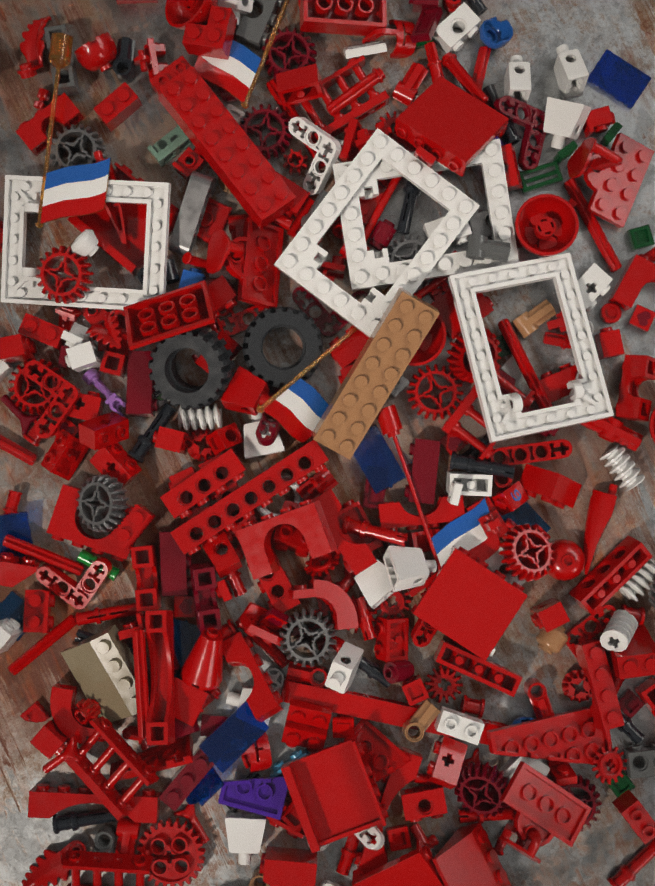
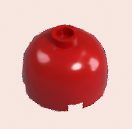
[74,32,117,73]
[547,539,585,581]

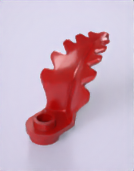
[16,16,52,79]
[82,307,122,349]
[22,840,86,886]

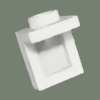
[60,322,90,347]

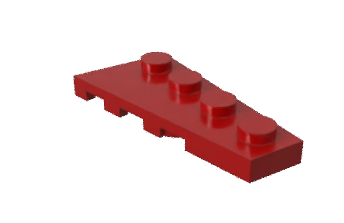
[110,734,193,781]

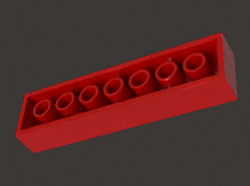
[158,66,296,230]

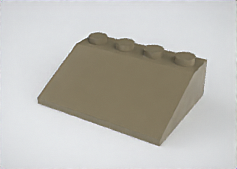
[61,624,151,722]

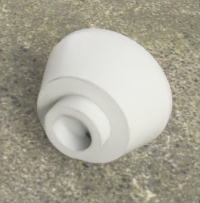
[71,229,99,257]

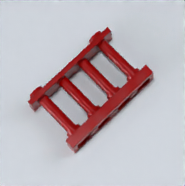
[293,55,390,142]
[440,361,535,460]
[65,716,160,820]
[62,850,153,886]

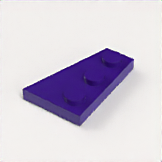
[218,776,288,820]

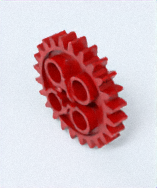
[136,817,206,886]

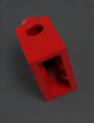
[221,366,274,416]

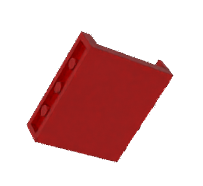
[394,76,509,177]
[67,162,179,276]
[411,546,528,661]
[281,737,389,853]
[352,839,445,886]

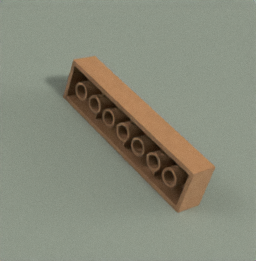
[313,287,440,459]

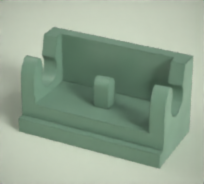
[147,124,193,167]

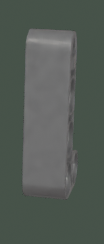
[168,171,218,255]

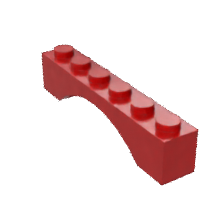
[145,610,175,745]
[354,745,423,874]
[28,783,161,823]

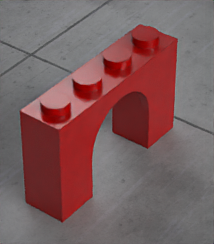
[608,254,655,311]
[46,484,136,562]
[236,499,337,580]

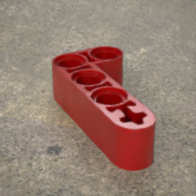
[488,439,572,488]

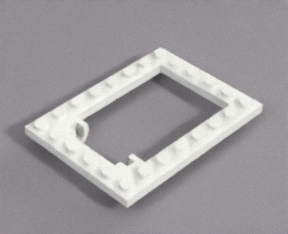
[274,128,480,337]
[332,139,519,291]
[1,175,171,310]
[448,253,614,443]

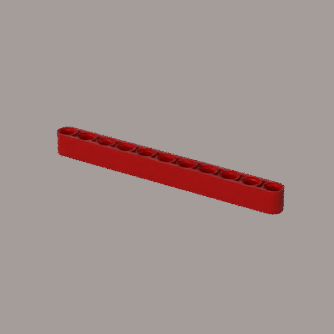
[281,678,509,745]

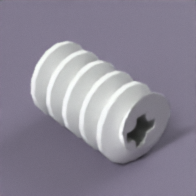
[178,403,223,431]
[599,445,645,492]
[619,559,655,602]
[600,609,638,652]

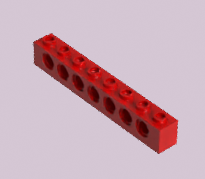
[170,440,329,556]
[198,453,301,613]

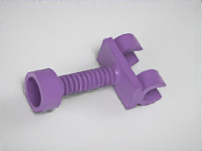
[82,368,126,417]

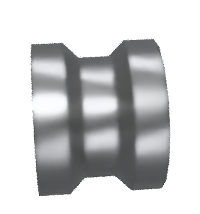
[264,666,285,689]

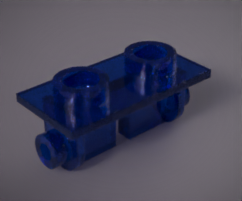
[186,767,225,807]

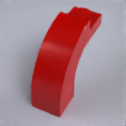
[288,580,358,630]
[50,683,105,744]

